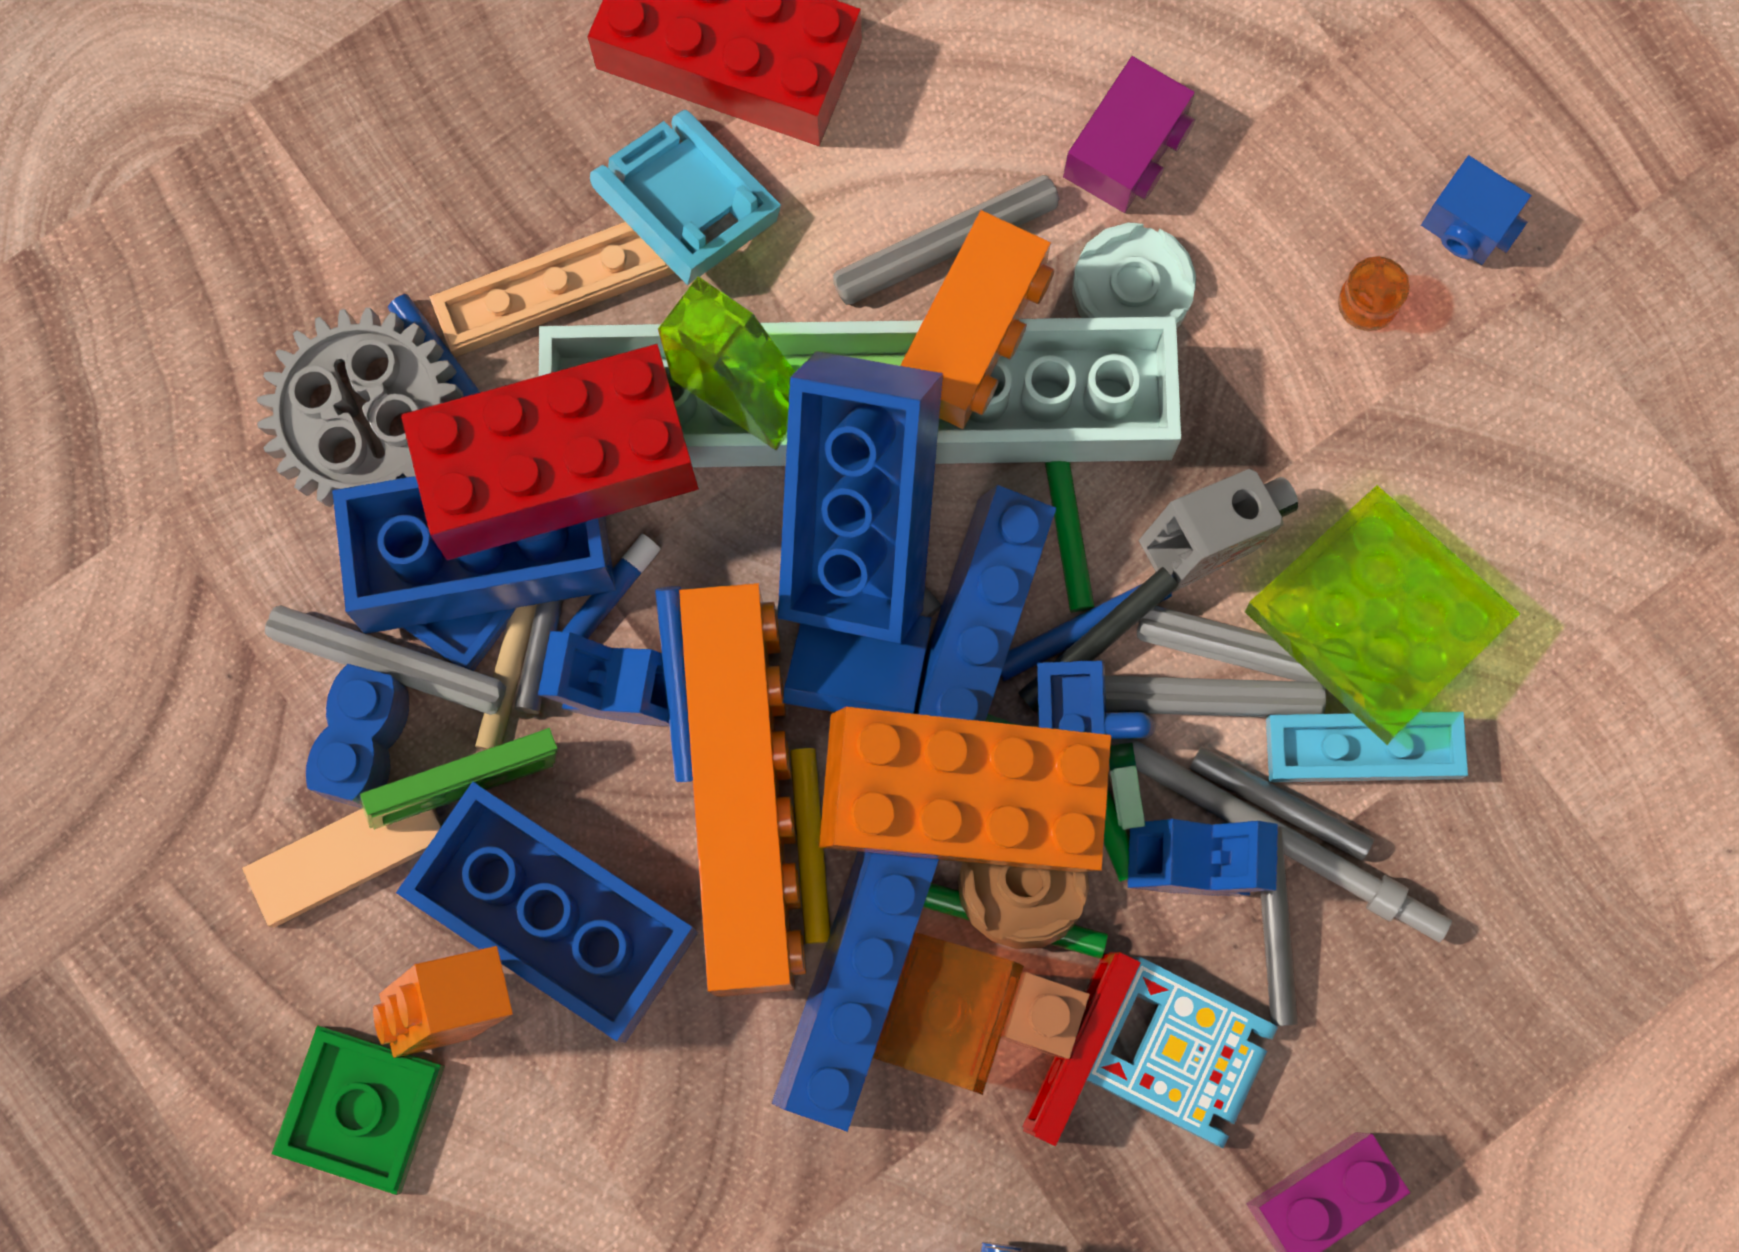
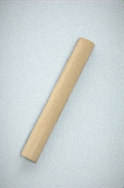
[475,604,537,750]

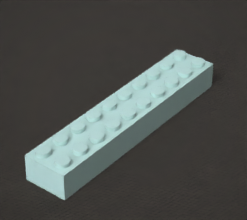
[539,317,1181,467]

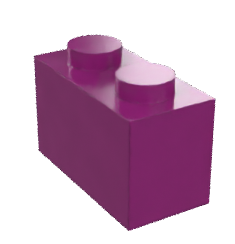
[1063,56,1196,213]
[1246,1132,1411,1252]

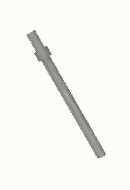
[1110,738,1452,943]

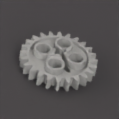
[257,308,463,507]

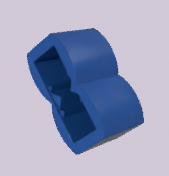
[306,664,410,808]

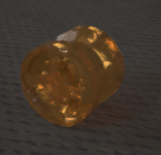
[1338,256,1410,332]

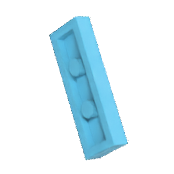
[1266,712,1468,782]

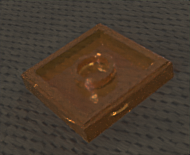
[873,932,1024,1095]

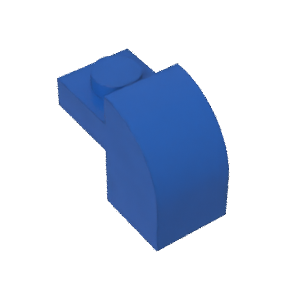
[538,631,669,726]
[1128,819,1278,896]

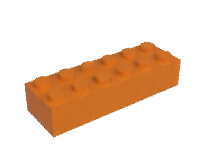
[679,583,806,997]

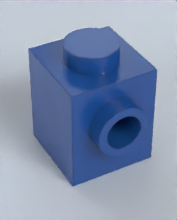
[1420,155,1532,265]

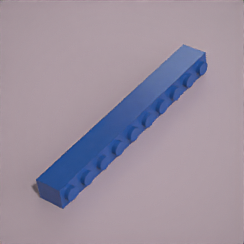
[771,485,1056,1132]

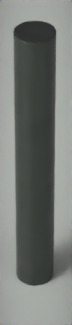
[1018,567,1179,712]

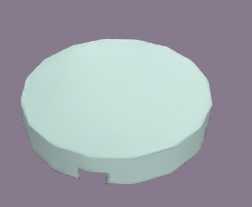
[1072,222,1196,328]

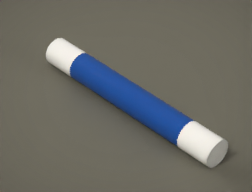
[562,534,661,639]

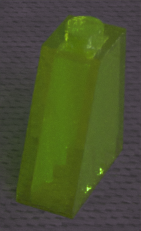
[658,276,795,450]

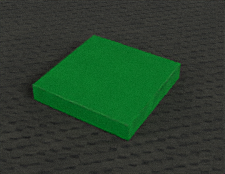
[271,1026,445,1195]

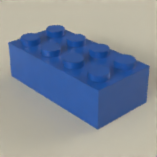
[778,351,943,644]
[332,476,616,634]
[396,782,699,1043]

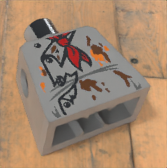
[1139,469,1298,593]

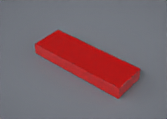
[1022,952,1141,1147]

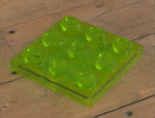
[1245,485,1521,745]

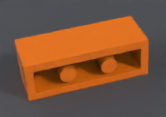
[900,210,1055,429]
[373,946,513,1058]

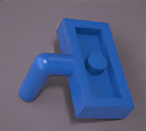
[1037,661,1156,791]

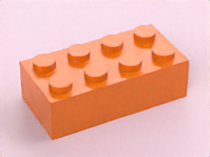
[819,707,1111,872]

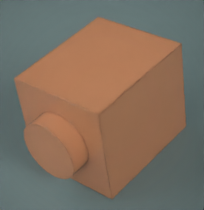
[992,972,1090,1059]

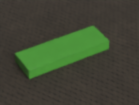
[360,728,557,830]

